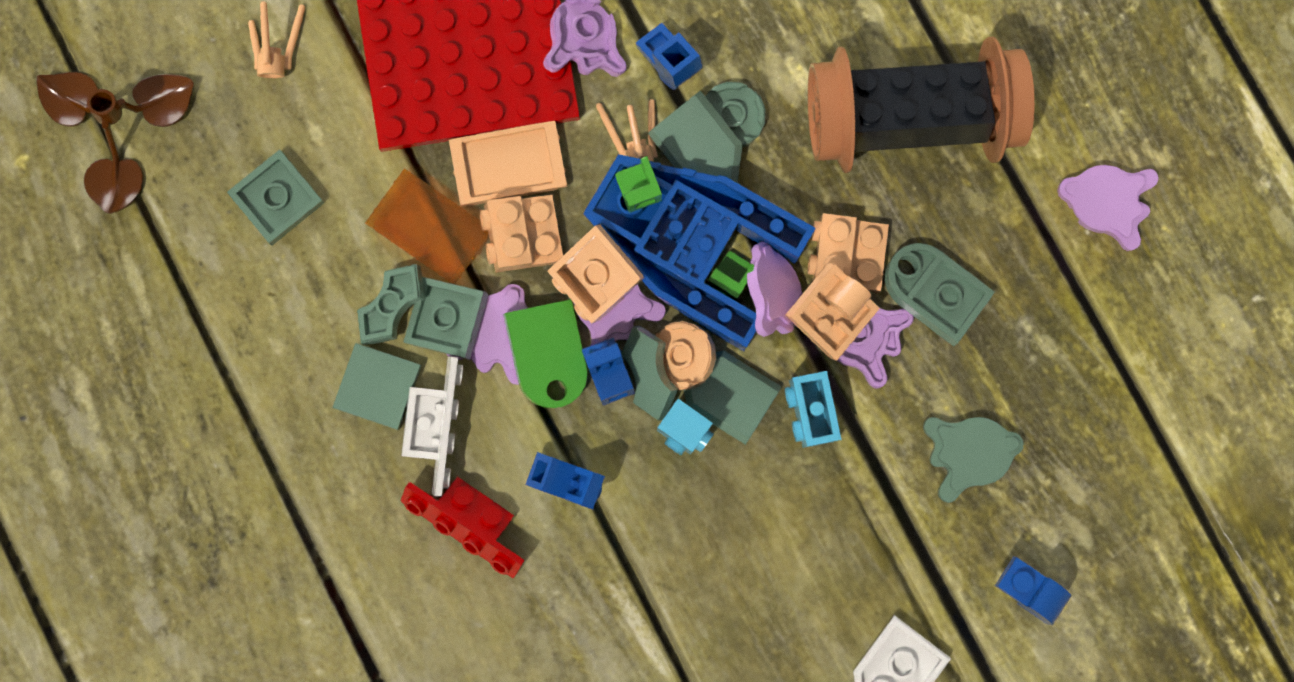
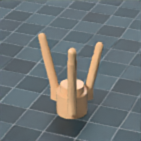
[248,1,305,79]
[596,99,658,162]

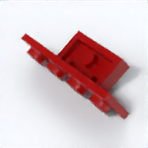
[400,476,525,578]

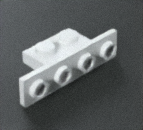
[401,357,463,496]

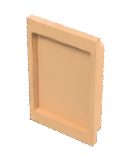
[449,121,567,206]

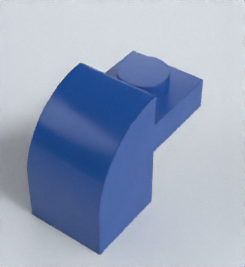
[636,23,702,90]
[582,337,635,406]
[525,452,605,509]
[994,557,1072,626]

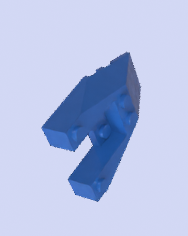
[583,154,816,351]

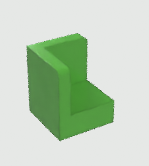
[615,156,662,213]
[707,251,754,301]

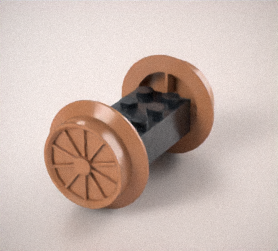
[808,37,1035,173]

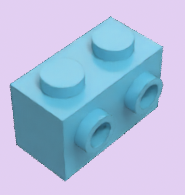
[785,371,842,448]
[657,399,714,455]

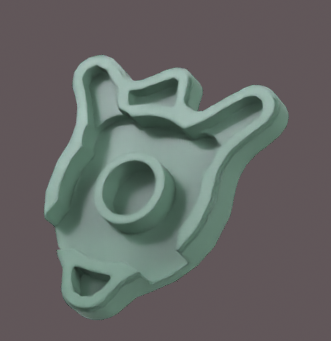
[923,417,1024,503]

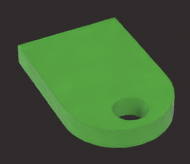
[503,299,587,408]

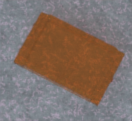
[365,168,489,284]

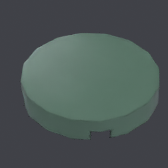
[705,82,766,148]

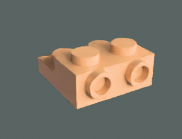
[480,195,563,273]
[807,213,889,293]
[547,225,645,324]

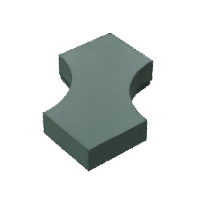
[357,264,425,345]
[621,325,678,420]

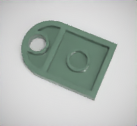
[885,243,995,347]

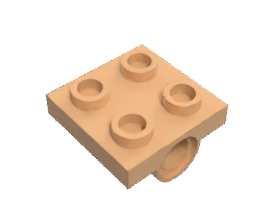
[785,262,880,361]

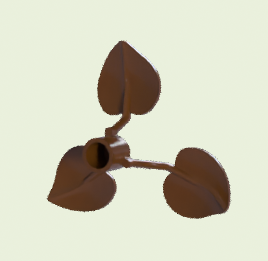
[37,72,194,214]

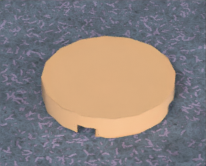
[655,321,716,390]

